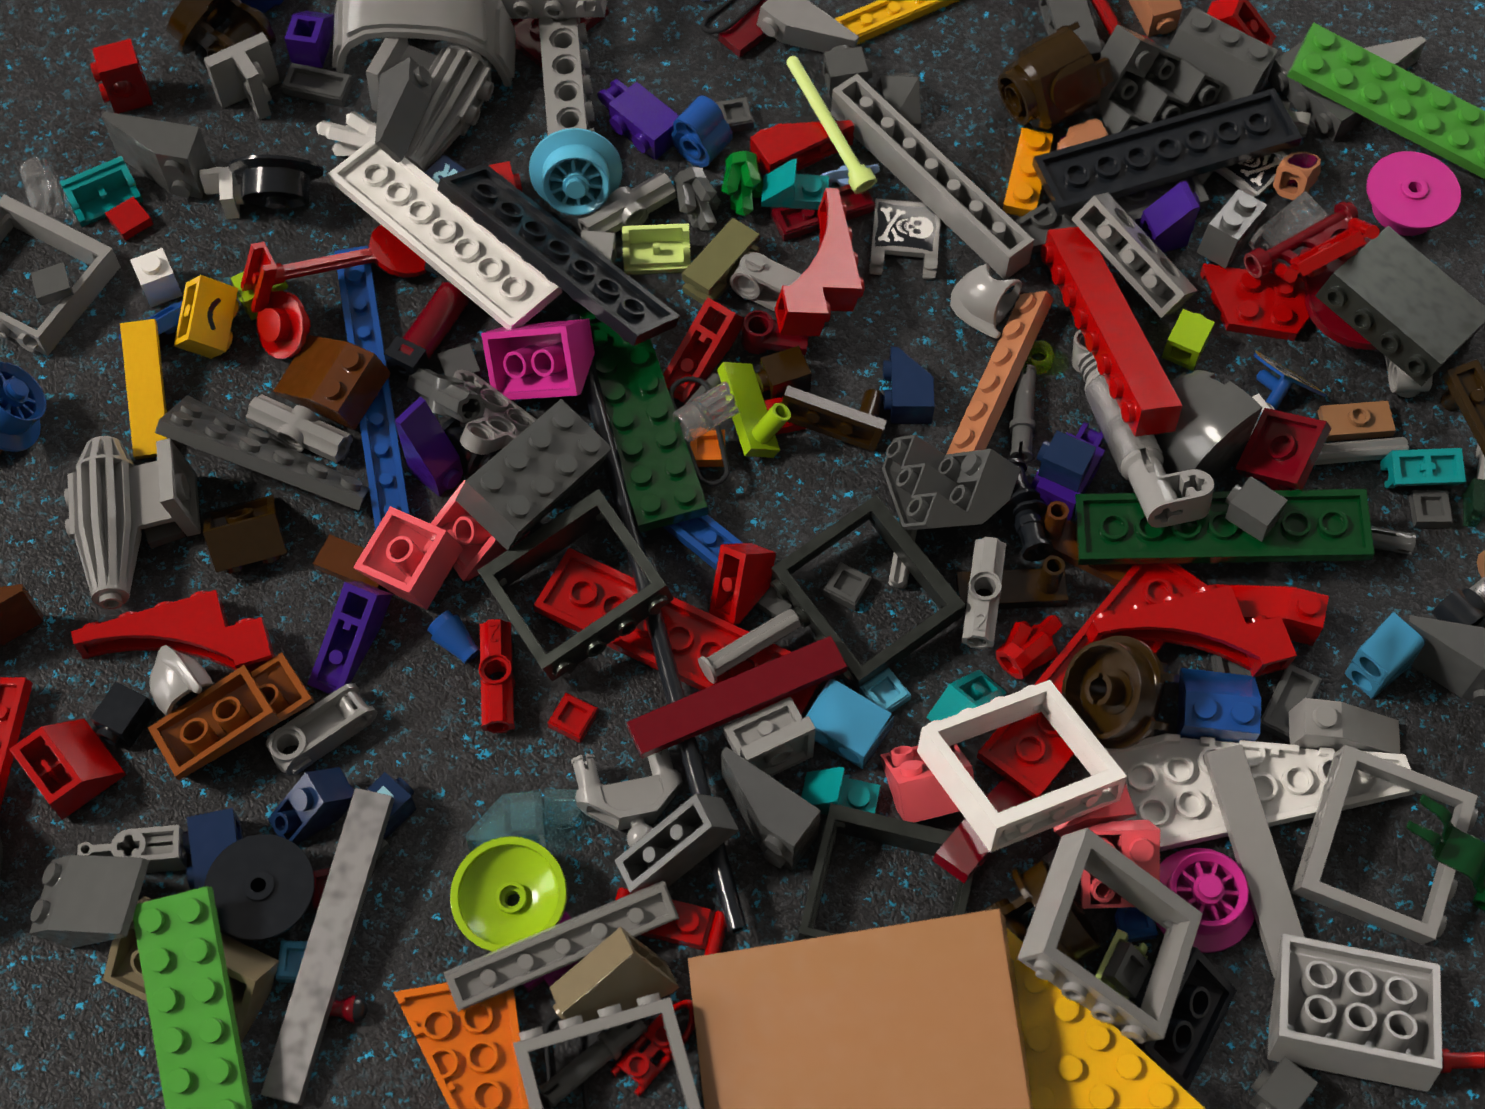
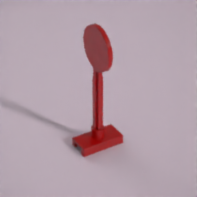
[240,225,427,313]

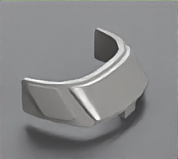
[332,0,516,87]

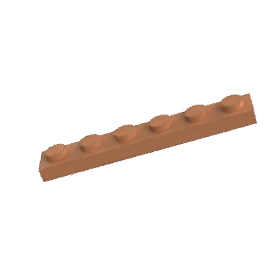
[946,291,1054,454]

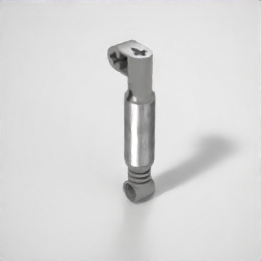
[1072,329,1214,528]

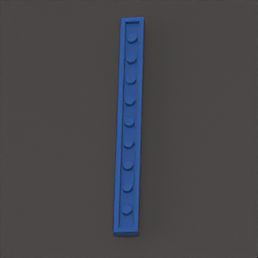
[334,245,410,531]

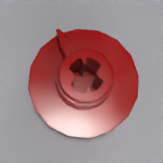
[256,291,311,359]

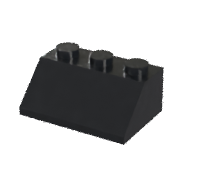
[1130,941,1237,1092]

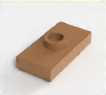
[1318,401,1396,442]

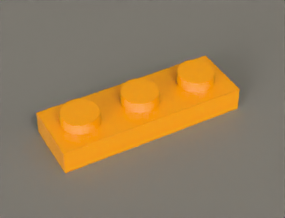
[1003,128,1054,217]

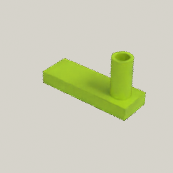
[717,362,791,458]

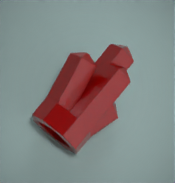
[995,615,1063,679]

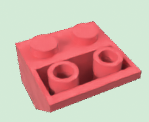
[880,744,975,823]
[1081,820,1160,909]

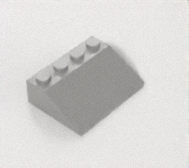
[1267,933,1443,1092]

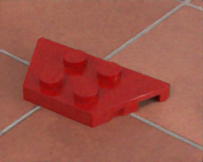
[1200,263,1311,341]

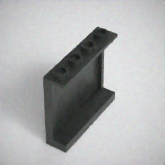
[1315,226,1485,387]

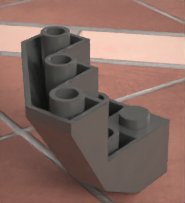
[1098,24,1225,135]
[882,435,1021,530]

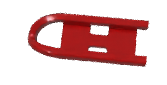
[610,999,695,1097]

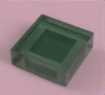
[1463,478,1485,527]

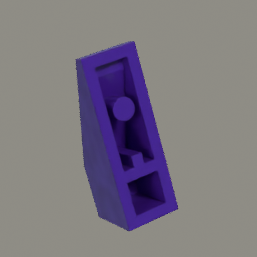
[395,397,464,497]
[307,581,393,694]

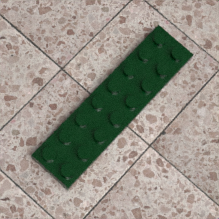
[569,305,708,533]
[1075,489,1374,565]

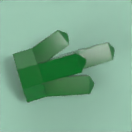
[721,151,763,217]

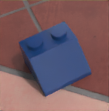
[1177,668,1261,743]

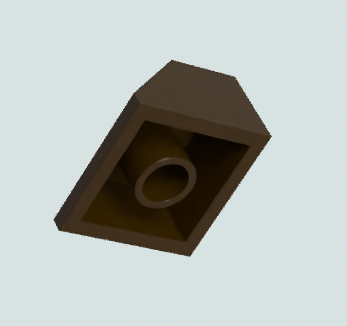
[203,494,287,573]

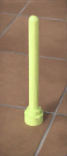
[787,56,877,194]

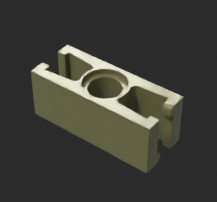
[682,218,760,305]

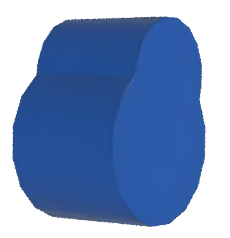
[672,95,732,168]

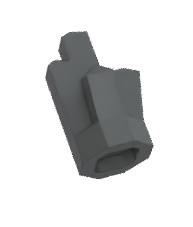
[673,166,721,231]

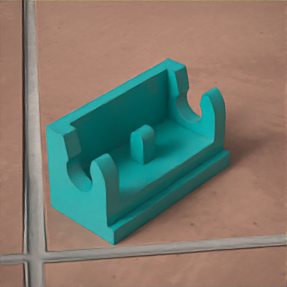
[60,156,143,227]
[1380,448,1466,488]

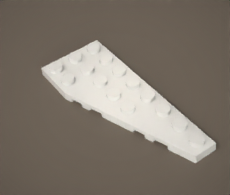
[1105,734,1416,852]

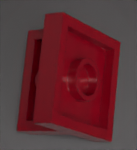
[1235,408,1332,491]

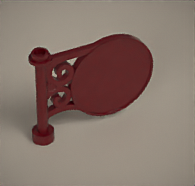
[1244,202,1377,350]

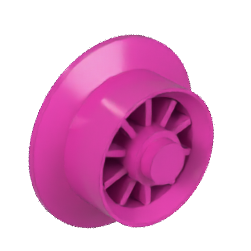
[1366,151,1461,236]
[1155,848,1255,953]

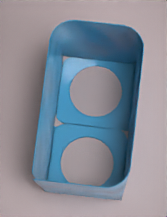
[1345,612,1425,699]
[806,679,894,769]

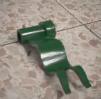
[1406,794,1485,912]

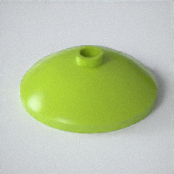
[450,836,567,952]

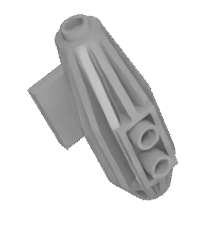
[366,37,494,173]
[64,436,201,610]

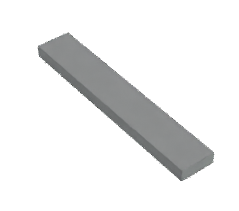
[1203,744,1305,978]
[443,881,679,1011]

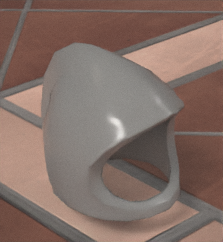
[951,263,1022,338]
[149,645,214,716]

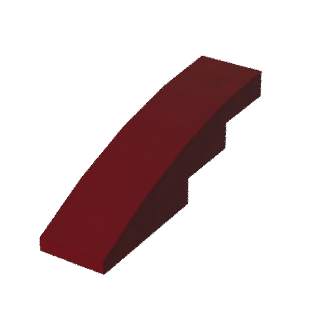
[932,778,1034,884]

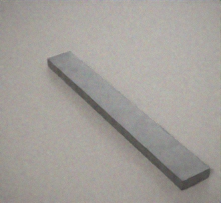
[261,788,395,1105]

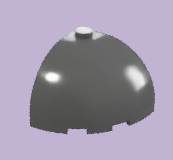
[1154,370,1263,479]

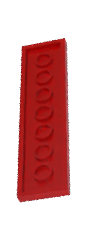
[533,548,822,718]
[977,564,1208,799]

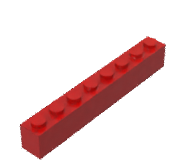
[1041,227,1182,437]

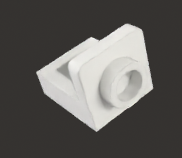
[199,167,245,219]

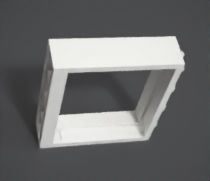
[917,680,1127,853]

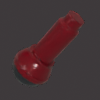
[329,995,368,1023]

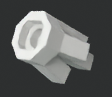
[316,111,376,156]

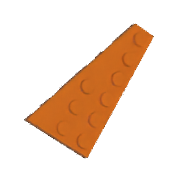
[393,983,530,1109]

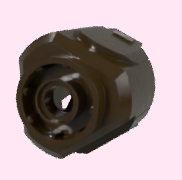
[998,21,1114,131]

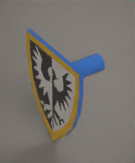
[1253,351,1327,410]

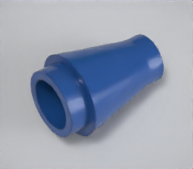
[428,610,480,665]

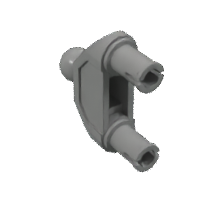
[571,748,683,847]

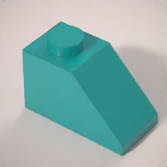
[927,669,1007,722]

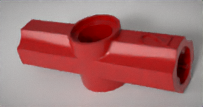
[478,619,515,734]

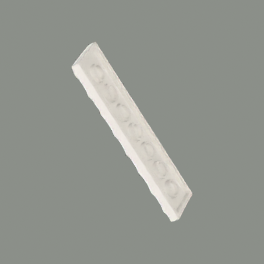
[328,137,562,329]

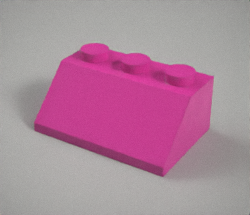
[481,319,595,400]

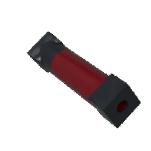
[384,262,471,381]

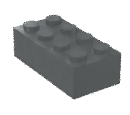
[455,399,612,550]

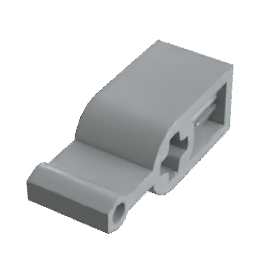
[77,825,187,874]

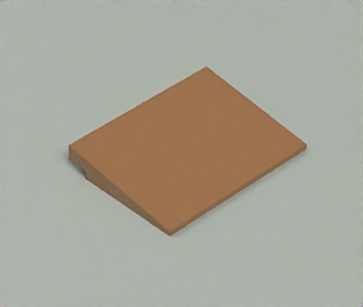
[688,909,1033,1109]

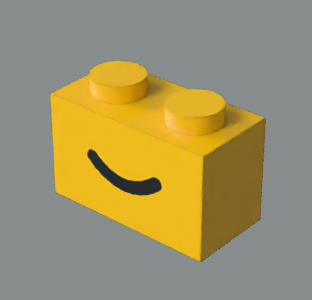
[174,275,239,359]

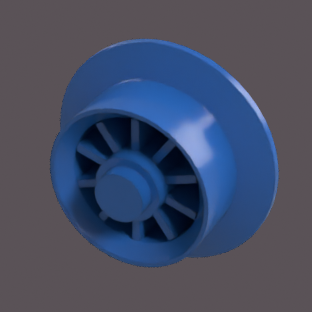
[0,362,46,452]

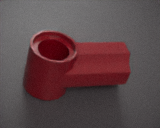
[741,310,809,355]

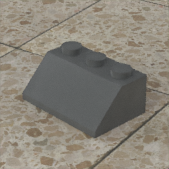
[1168,7,1278,105]

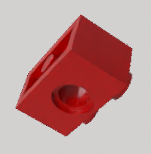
[90,38,153,114]

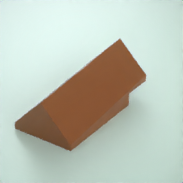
[148,652,314,780]

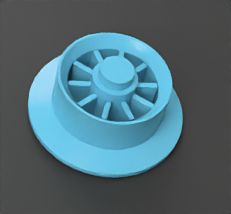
[529,128,622,215]

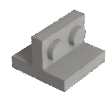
[204,32,281,120]
[723,696,816,777]

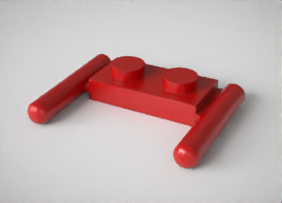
[1270,218,1380,283]
[615,888,727,955]

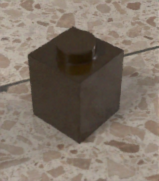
[756,346,812,399]

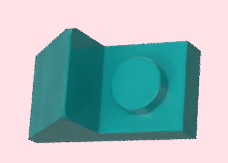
[761,159,829,210]
[801,767,881,815]

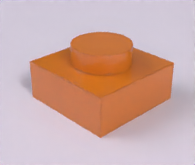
[690,429,725,467]

